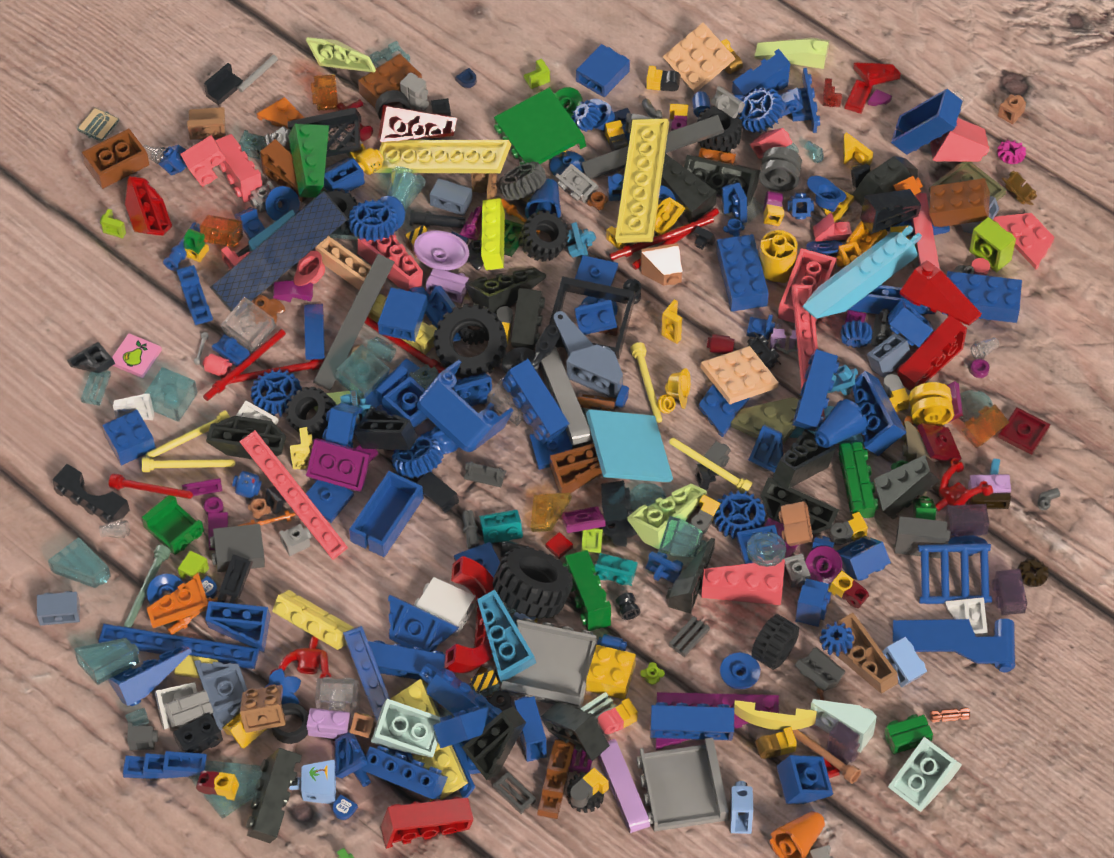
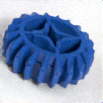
[738,86,785,133]
[348,199,399,243]
[251,369,302,417]
[392,435,444,479]
[713,490,766,540]

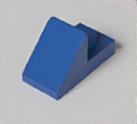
[234,207,265,240]

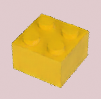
[586,645,636,700]

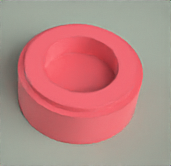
[971,258,990,276]

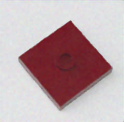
[998,407,1051,455]
[917,423,962,461]

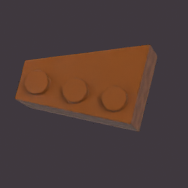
[260,139,308,202]

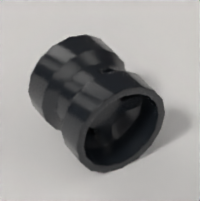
[623,279,641,304]
[615,593,641,620]

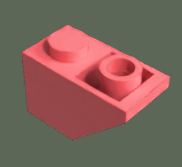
[750,128,793,159]

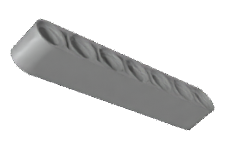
[535,347,592,445]

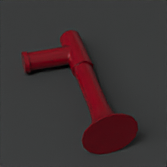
[337,99,373,141]

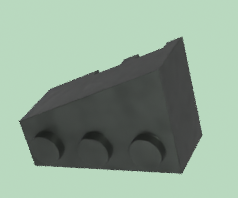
[874,455,940,520]
[540,701,610,761]

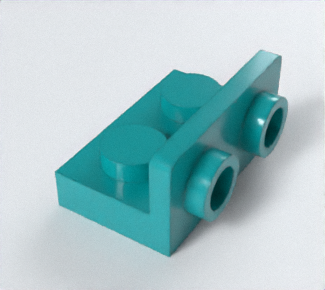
[479,510,523,543]
[594,553,638,586]

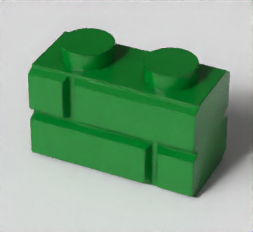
[884,714,933,754]

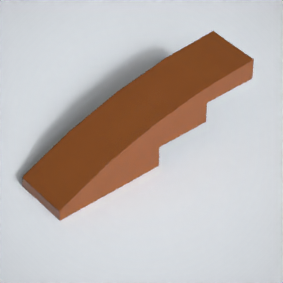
[537,740,575,819]

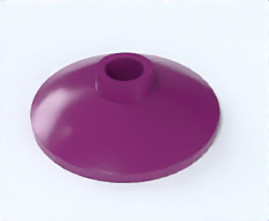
[805,546,842,584]

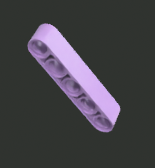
[598,739,650,833]

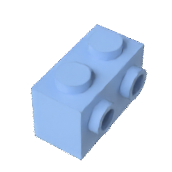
[882,637,927,688]

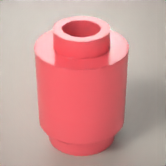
[203,353,232,377]

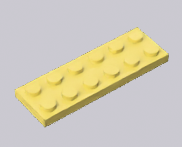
[390,679,468,801]

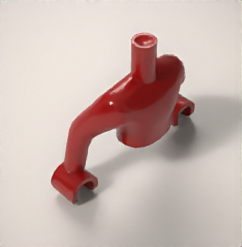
[935,458,993,512]
[270,636,334,686]

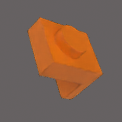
[893,175,923,195]

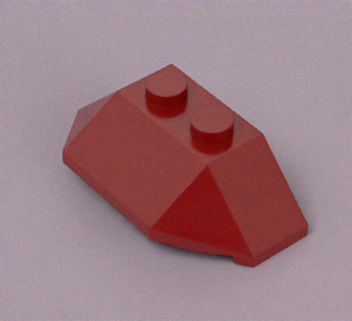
[125,176,172,236]

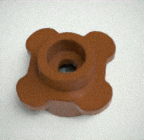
[587,192,609,210]

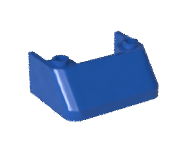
[417,360,514,452]

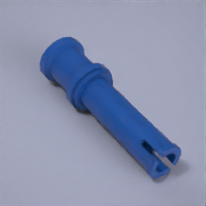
[163,222,203,271]

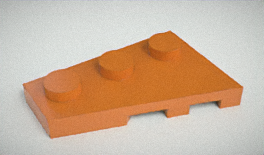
[146,573,208,628]

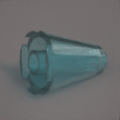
[387,166,426,212]

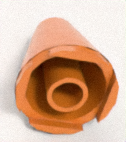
[770,811,825,858]

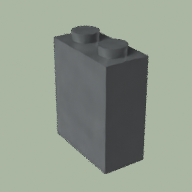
[895,516,950,559]
[210,524,265,572]

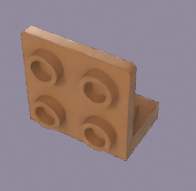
[187,107,226,140]
[471,173,497,200]
[240,685,286,733]

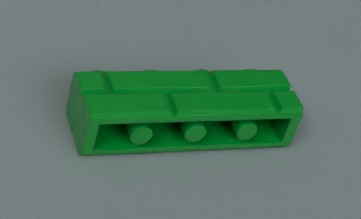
[838,442,878,519]

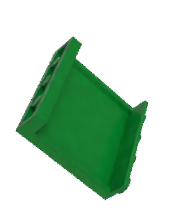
[493,87,586,165]

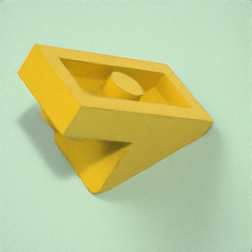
[843,132,873,165]

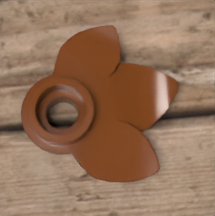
[249,295,286,328]

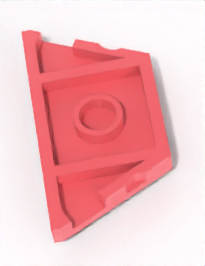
[993,213,1054,270]

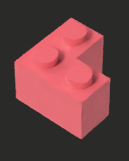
[181,135,226,187]

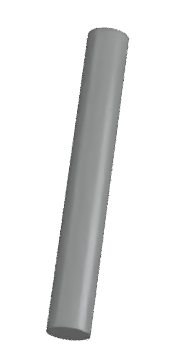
[237,55,278,92]

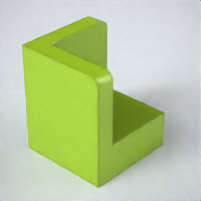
[524,59,550,89]
[178,551,209,579]

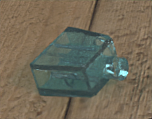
[658,516,706,558]

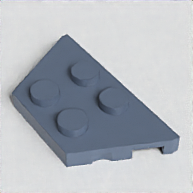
[194,660,248,730]

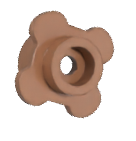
[248,498,271,519]

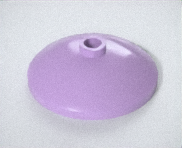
[414,231,469,271]

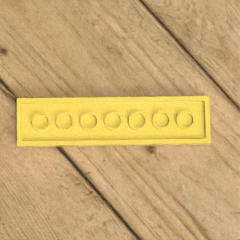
[615,119,669,243]
[374,140,511,173]

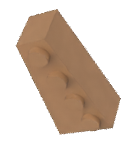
[819,612,898,694]

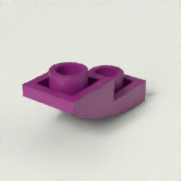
[273,281,313,302]

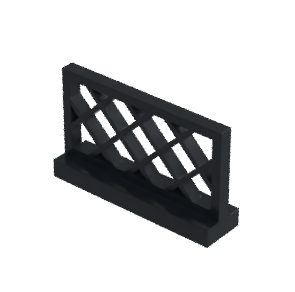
[288,107,362,157]

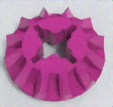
[997,139,1026,164]

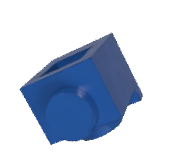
[608,174,624,201]

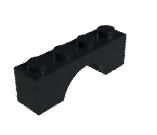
[52,464,130,527]

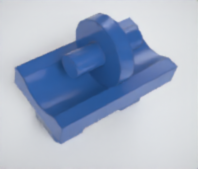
[212,334,250,367]
[645,551,683,584]

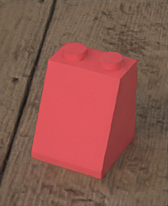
[930,118,989,162]

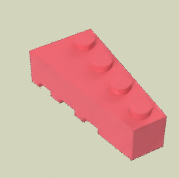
[215,134,262,203]
[357,234,423,291]
[702,559,785,605]

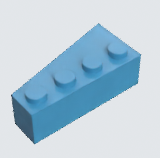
[477,590,536,683]

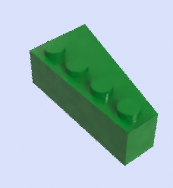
[288,124,329,198]

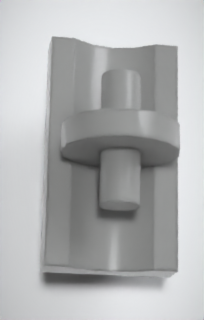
[711,86,745,118]

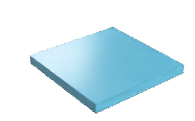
[586,409,673,483]

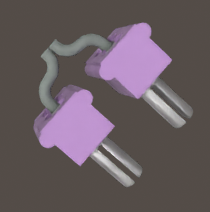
[770,323,798,355]

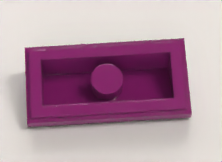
[182,478,223,496]

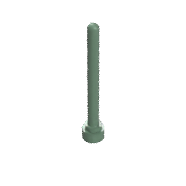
[124,544,171,628]

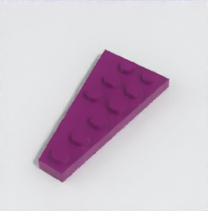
[656,692,779,750]

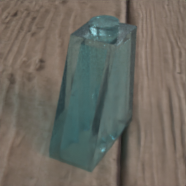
[48,537,111,588]
[74,638,139,685]

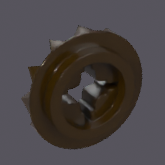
[1017,557,1049,587]

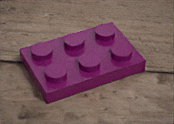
[306,438,371,492]

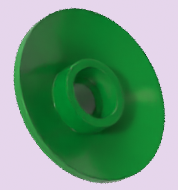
[554,87,583,117]

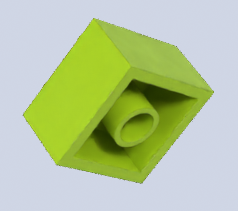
[969,217,1016,273]

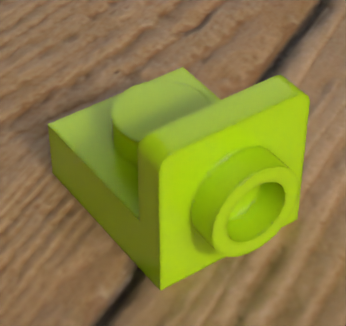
[100,209,126,239]
[581,528,603,553]

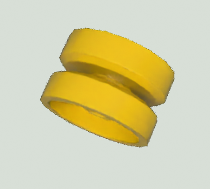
[909,382,954,426]

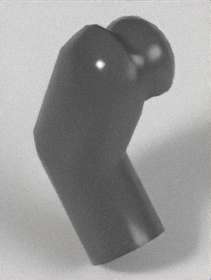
[642,99,662,119]
[1037,488,1060,510]

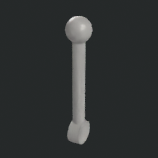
[194,332,209,365]

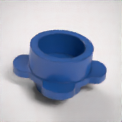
[723,218,745,237]

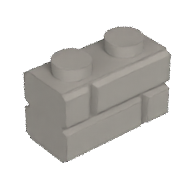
[400,73,429,111]
[164,690,213,729]

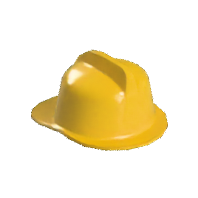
[665,368,691,409]

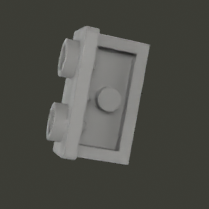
[555,164,599,203]

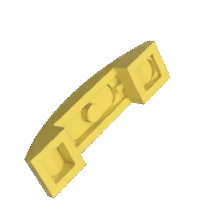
[734,700,817,730]

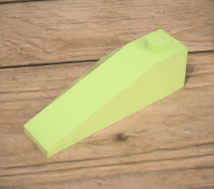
[306,37,376,73]
[755,38,830,69]
[627,484,707,550]

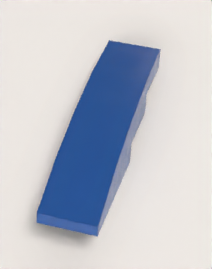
[304,304,325,360]
[123,751,207,779]

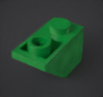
[913,496,936,520]

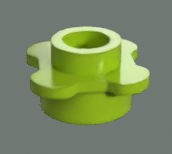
[640,662,665,685]

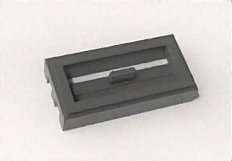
[669,616,710,657]
[493,772,536,814]

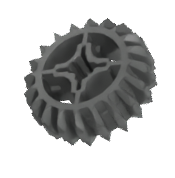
[498,162,546,200]

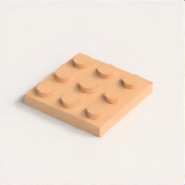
[663,23,735,93]
[700,346,779,404]

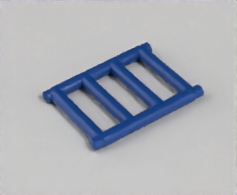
[917,544,992,604]

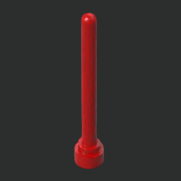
[109,473,193,499]

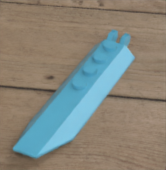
[802,226,922,319]

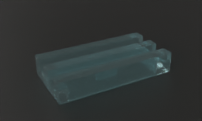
[81,371,111,406]

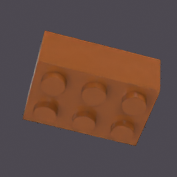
[358,53,422,109]
[82,129,150,189]
[929,178,990,227]

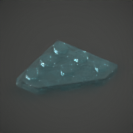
[188,761,262,819]

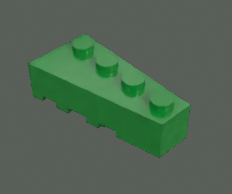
[563,550,611,631]

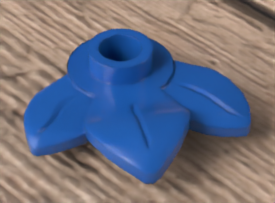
[265,669,301,704]

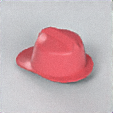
[293,251,325,286]

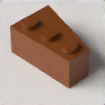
[550,444,602,499]

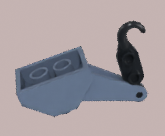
[519,311,623,398]

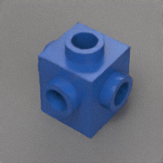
[159,144,187,176]
[787,192,814,219]

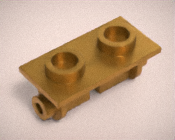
[1002,171,1037,205]

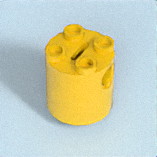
[760,230,798,283]

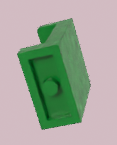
[142,495,204,555]

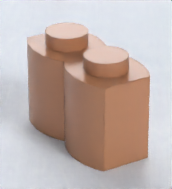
[779,501,813,546]

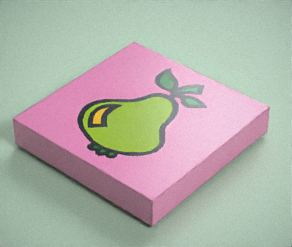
[112,334,162,378]

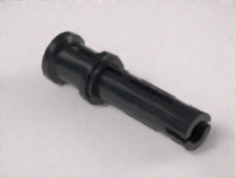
[410,210,466,229]

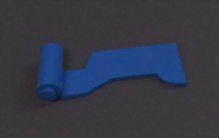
[893,619,1015,673]

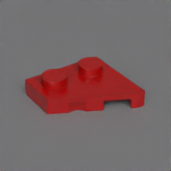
[853,62,901,86]

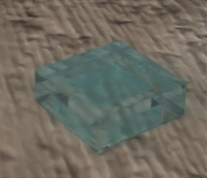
[125,708,149,726]

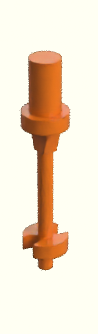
[501,199,541,234]
[237,510,296,526]
[167,597,218,635]

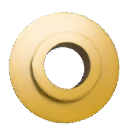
[657,394,676,413]

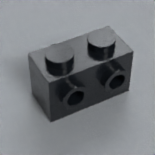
[601,480,631,522]
[173,713,223,754]

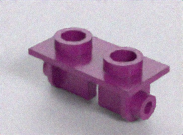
[460,206,482,240]

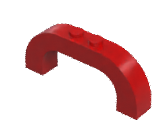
[445,556,494,673]

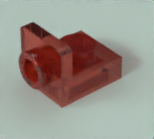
[823,78,842,107]

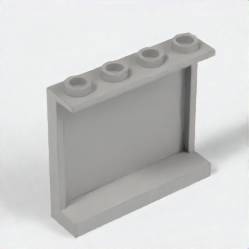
[501,618,597,709]
[637,738,729,832]

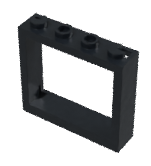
[549,276,635,359]

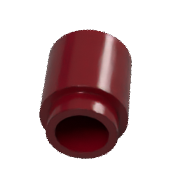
[707,334,735,354]

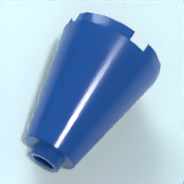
[525,179,561,219]
[815,399,867,448]

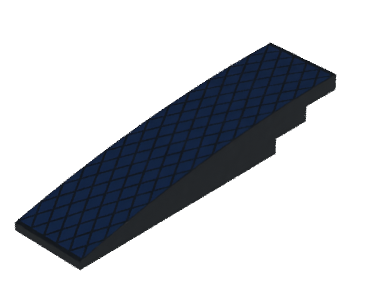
[210,191,348,315]

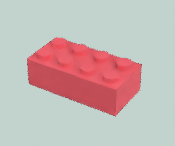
[778,248,837,324]

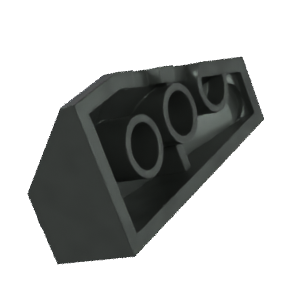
[684,155,760,206]
[465,268,546,314]
[666,538,715,614]

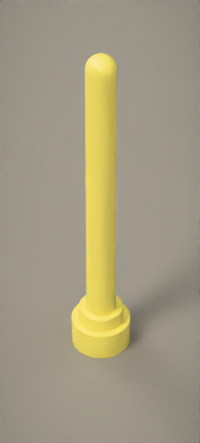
[630,342,662,423]
[146,410,230,459]
[669,438,753,494]
[142,457,235,472]

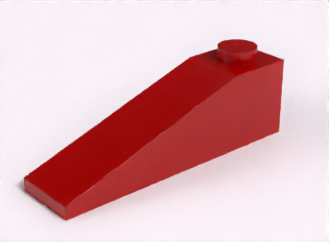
[899,260,982,325]

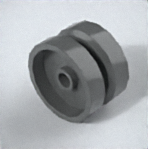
[759,147,802,192]

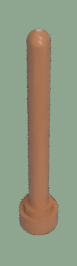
[792,729,861,784]

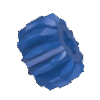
[571,100,602,132]
[841,320,872,348]
[819,621,854,657]

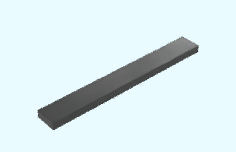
[581,115,724,179]
[313,254,395,391]

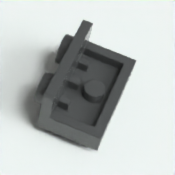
[795,647,845,691]

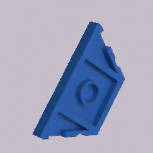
[698,384,750,437]
[388,595,459,652]

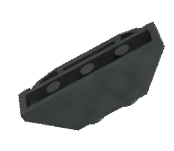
[852,156,918,207]
[206,416,286,460]
[760,477,839,535]

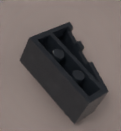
[860,189,921,234]
[354,406,418,450]

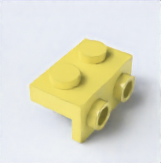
[290,427,313,470]

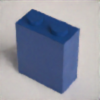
[576,44,630,98]
[378,288,428,342]
[514,696,547,762]

